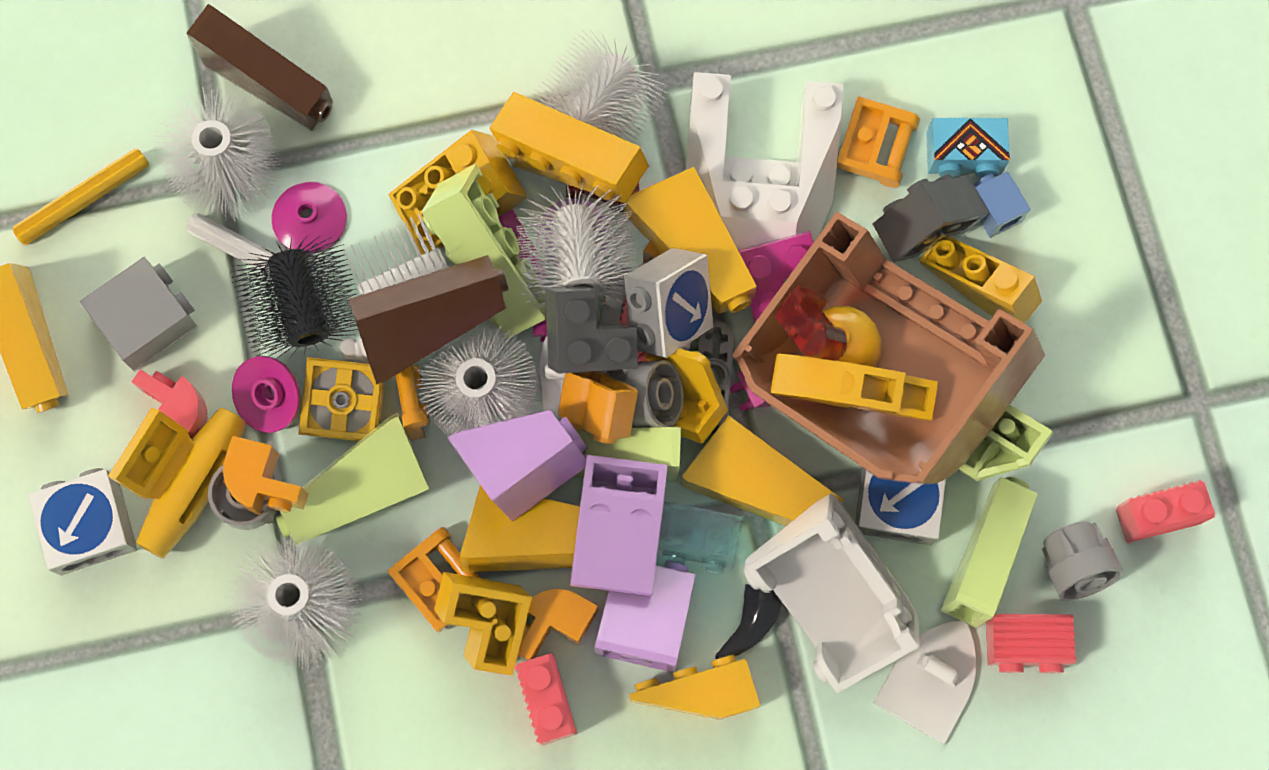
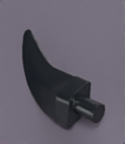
[715,584,783,659]

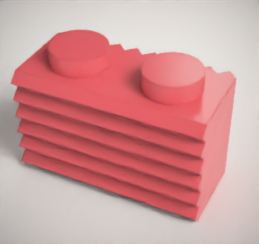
[1116,480,1215,543]
[986,614,1076,674]
[515,653,577,745]

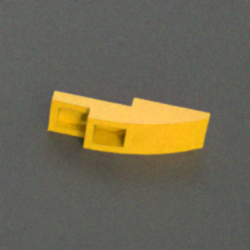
[770,354,938,421]

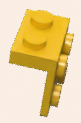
[644,348,728,444]

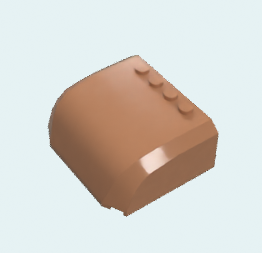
[732,211,1045,484]

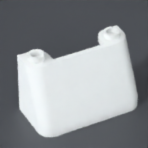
[744,493,920,693]

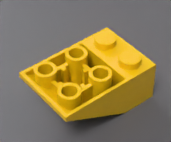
[388,130,528,255]

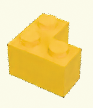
[434,572,532,676]

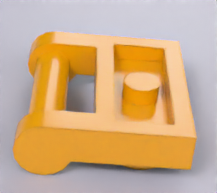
[836,96,920,188]
[396,365,430,441]
[387,527,488,634]

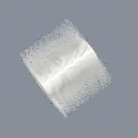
[529,29,667,144]
[153,87,282,222]
[516,184,639,315]
[343,214,448,295]
[416,321,542,440]
[228,534,364,670]

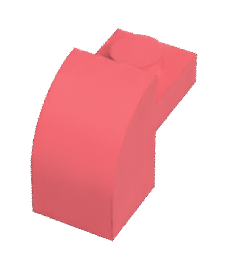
[132,369,208,439]

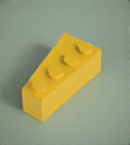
[489,91,649,204]

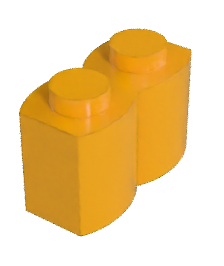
[558,371,638,444]

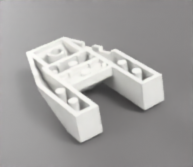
[686,72,843,306]

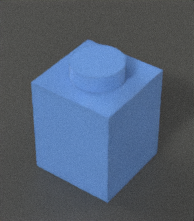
[974,171,1031,238]

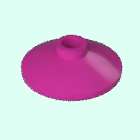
[271,182,347,254]
[232,356,300,433]

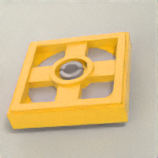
[298,357,385,441]

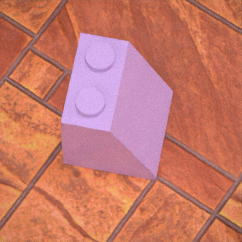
[448,410,588,521]
[595,562,696,673]

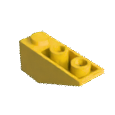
[919,236,1042,324]
[629,655,760,720]

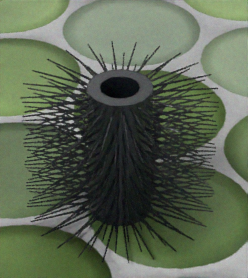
[230,235,358,359]

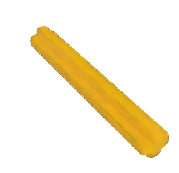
[12,148,149,245]

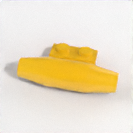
[108,408,247,559]

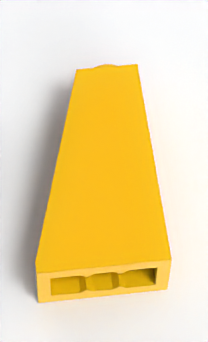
[624,167,757,314]
[0,263,68,414]
[680,415,843,526]
[460,484,580,572]

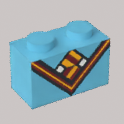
[926,118,1010,178]

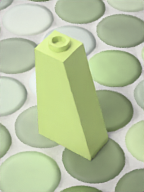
[276,413,429,546]
[572,427,681,482]
[940,477,1038,628]

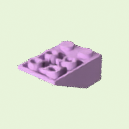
[570,455,668,596]

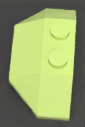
[958,405,1053,481]

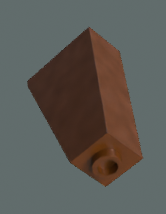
[186,4,333,131]
[348,255,509,385]

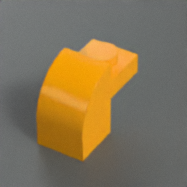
[223,436,308,515]
[518,589,599,661]

